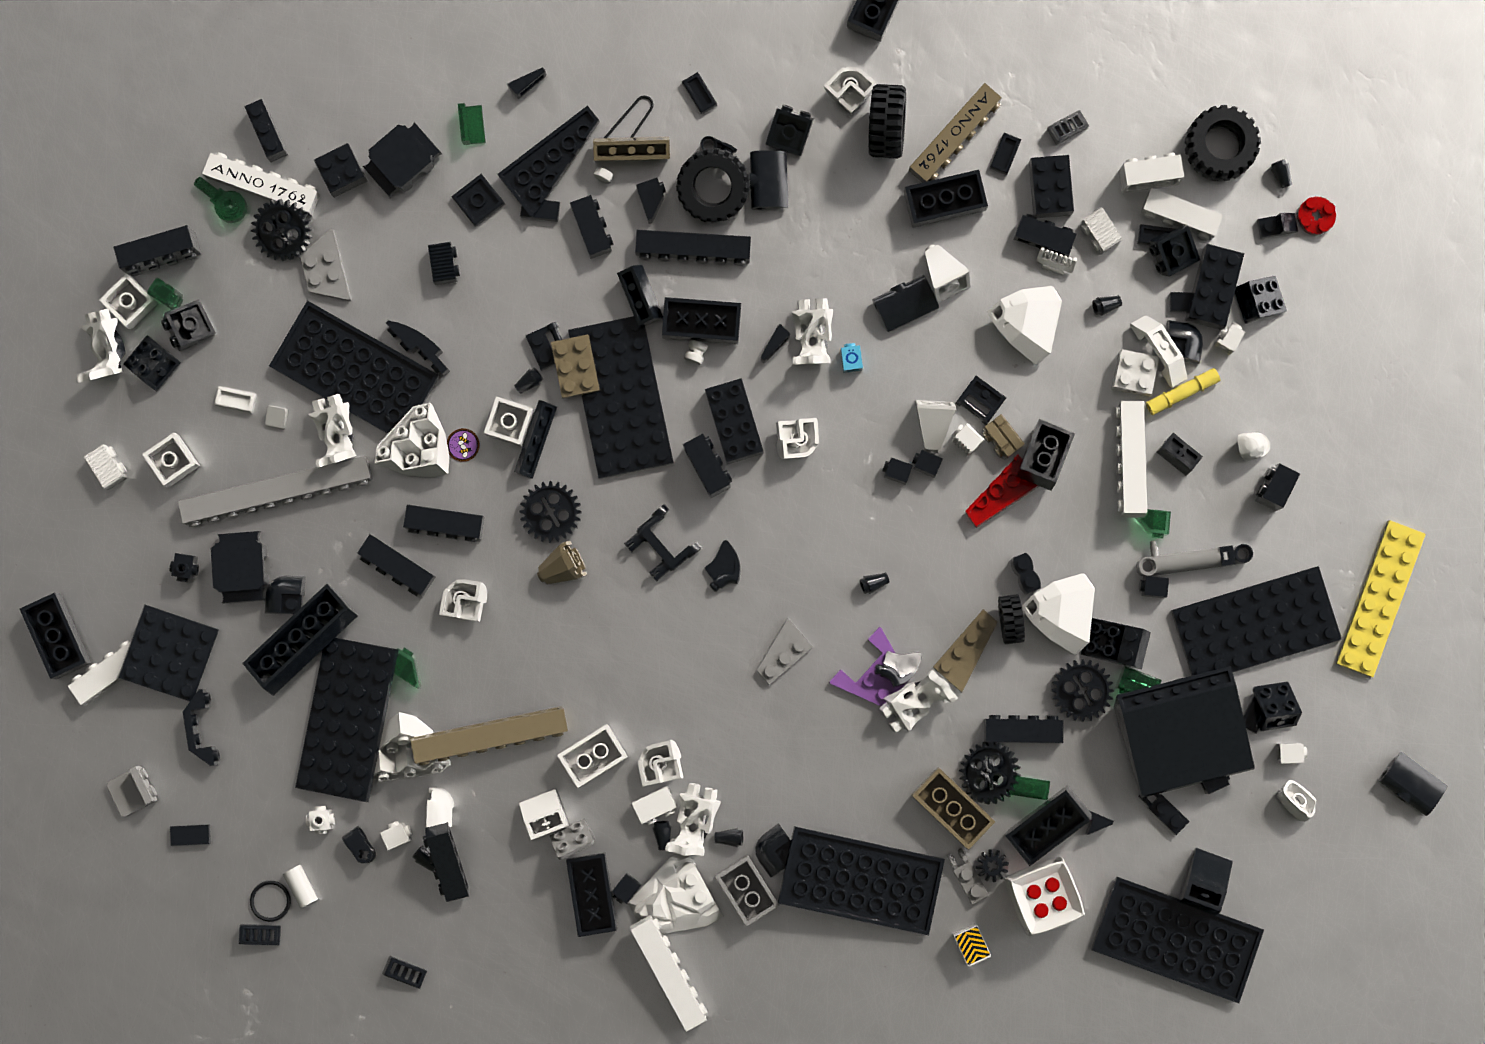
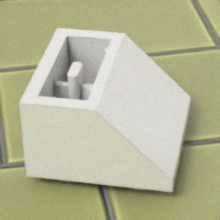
[519,789,569,840]

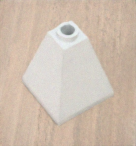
[925,245,971,303]
[915,400,956,453]

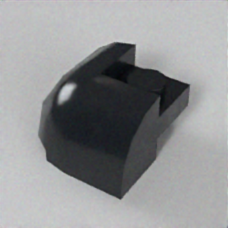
[1166,320,1203,364]
[265,576,305,614]
[755,823,791,878]

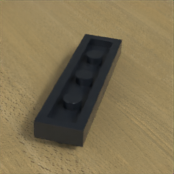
[514,400,557,479]

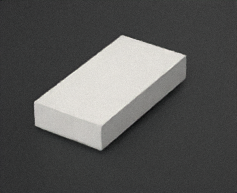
[214,386,257,413]

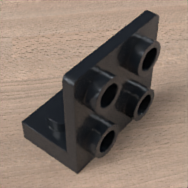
[1235,276,1287,324]
[123,335,181,392]
[1253,682,1302,731]

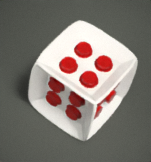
[1004,857,1085,936]

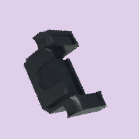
[363,122,442,199]
[211,531,269,604]

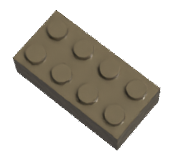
[911,767,995,850]

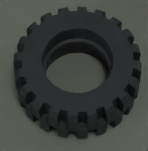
[868,84,906,159]
[1184,105,1261,181]
[676,148,750,223]

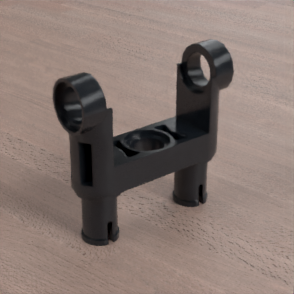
[624,504,702,581]

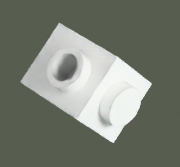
[380,821,412,850]

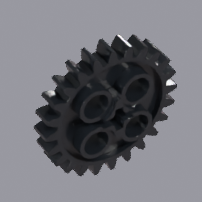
[251,199,313,261]
[519,481,582,543]
[1051,659,1114,722]
[959,741,1021,805]

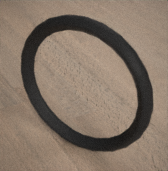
[250,881,291,922]

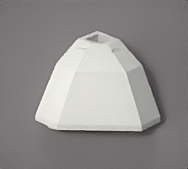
[987,286,1062,365]
[375,403,450,477]
[1022,573,1095,655]
[373,712,451,782]

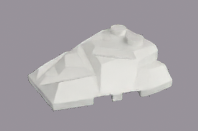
[628,853,724,934]

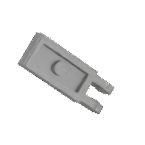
[947,848,989,905]

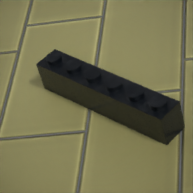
[635,230,751,265]

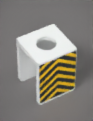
[952,923,991,967]

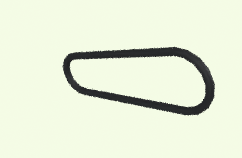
[604,95,654,138]

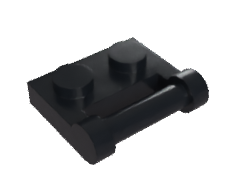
[525,322,563,371]
[955,376,1007,425]

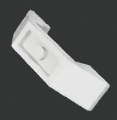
[1130,315,1188,388]

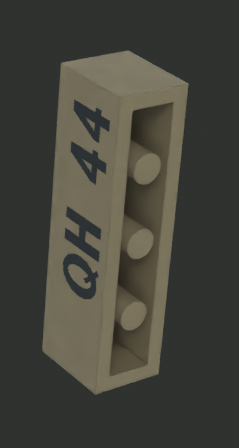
[593,137,670,161]

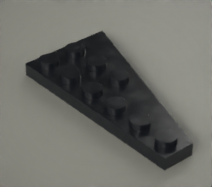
[497,105,600,219]

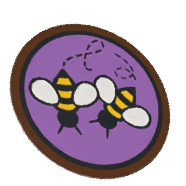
[447,428,480,462]

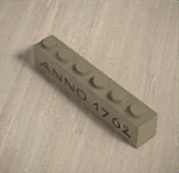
[909,83,1002,183]

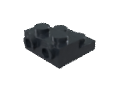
[765,104,814,156]
[1149,225,1201,277]
[161,300,216,351]

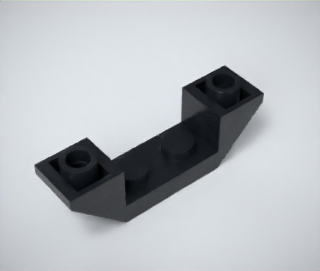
[183,689,220,766]

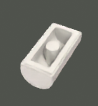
[283,865,318,909]

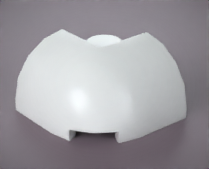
[824,67,877,115]
[776,418,819,459]
[439,579,487,622]
[638,740,683,786]
[426,787,454,827]

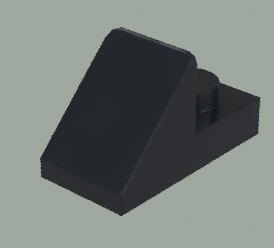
[1257,213,1298,239]
[1085,810,1114,835]

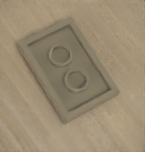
[551,335,600,399]

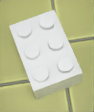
[1118,153,1184,193]
[557,724,628,788]

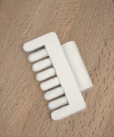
[1036,247,1077,275]

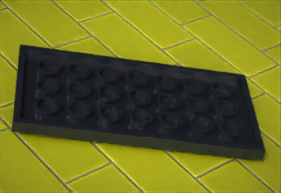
[269,300,440,434]
[568,316,674,479]
[1171,566,1342,676]
[295,638,399,802]
[778,826,945,936]
[1091,876,1264,1003]

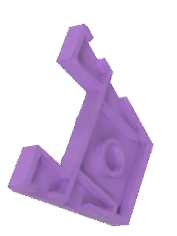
[829,627,908,706]

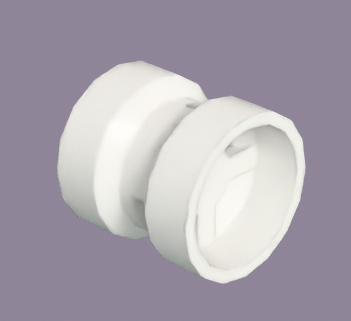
[684,340,708,364]

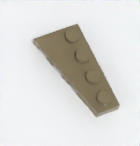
[933,609,998,693]

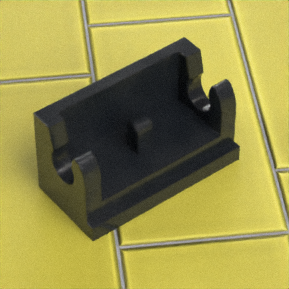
[1156,433,1203,476]

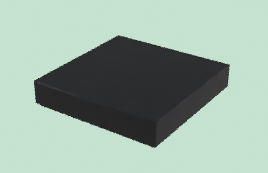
[451,173,505,227]

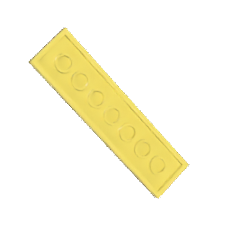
[1336,520,1426,677]

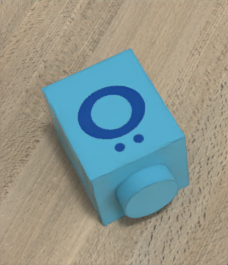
[840,343,863,373]

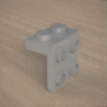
[107,766,157,817]
[550,819,595,860]

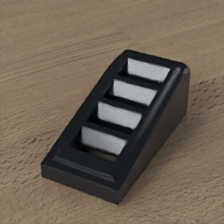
[507,67,547,99]
[1047,110,1089,145]
[761,324,790,363]
[239,924,281,945]
[382,956,427,989]

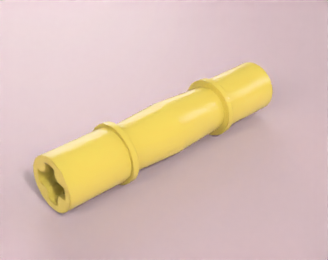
[1146,368,1221,416]

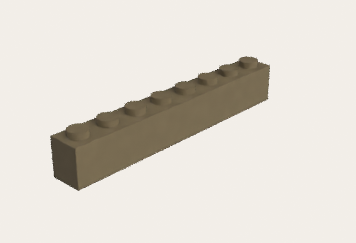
[409,706,568,765]

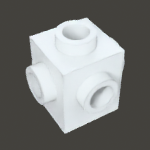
[306,806,335,834]

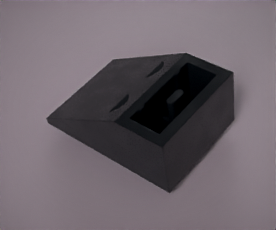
[1081,618,1151,670]
[1179,848,1233,916]

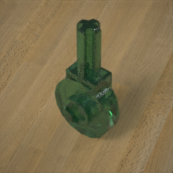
[194,177,247,223]

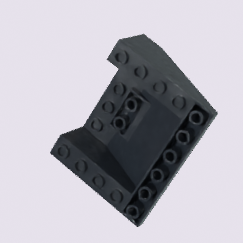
[1114,666,1255,798]

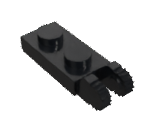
[1138,794,1190,835]

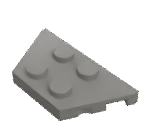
[300,229,351,301]

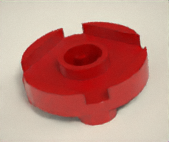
[1297,196,1336,235]

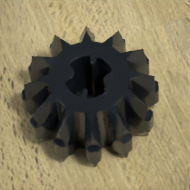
[976,849,1009,882]

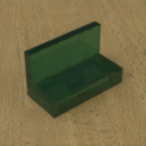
[458,103,486,145]

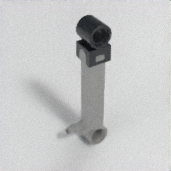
[1136,541,1253,577]

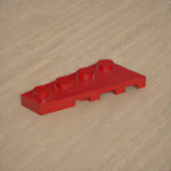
[965,454,1039,528]

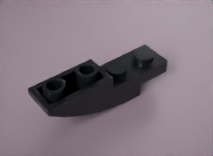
[386,320,450,376]

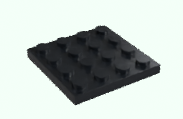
[118,604,219,701]

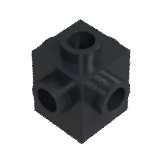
[169,553,199,583]

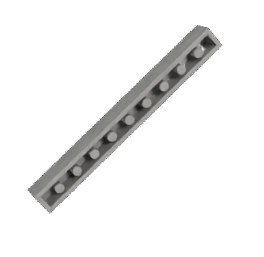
[178,456,373,527]

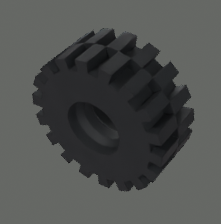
[998,594,1025,644]

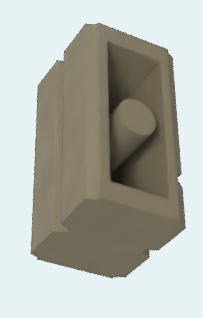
[982,414,1025,459]

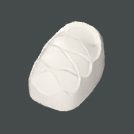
[1238,432,1270,461]
[1277,780,1316,822]

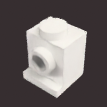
[1214,322,1245,354]

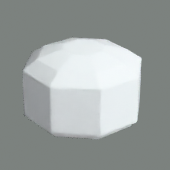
[594,167,613,183]

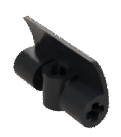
[749,150,788,210]
[872,275,939,332]
[1379,752,1448,816]

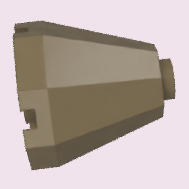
[537,541,587,584]

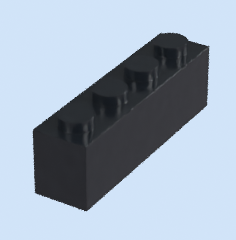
[403,505,485,542]
[357,534,436,597]
[984,715,1063,743]
[423,822,469,902]

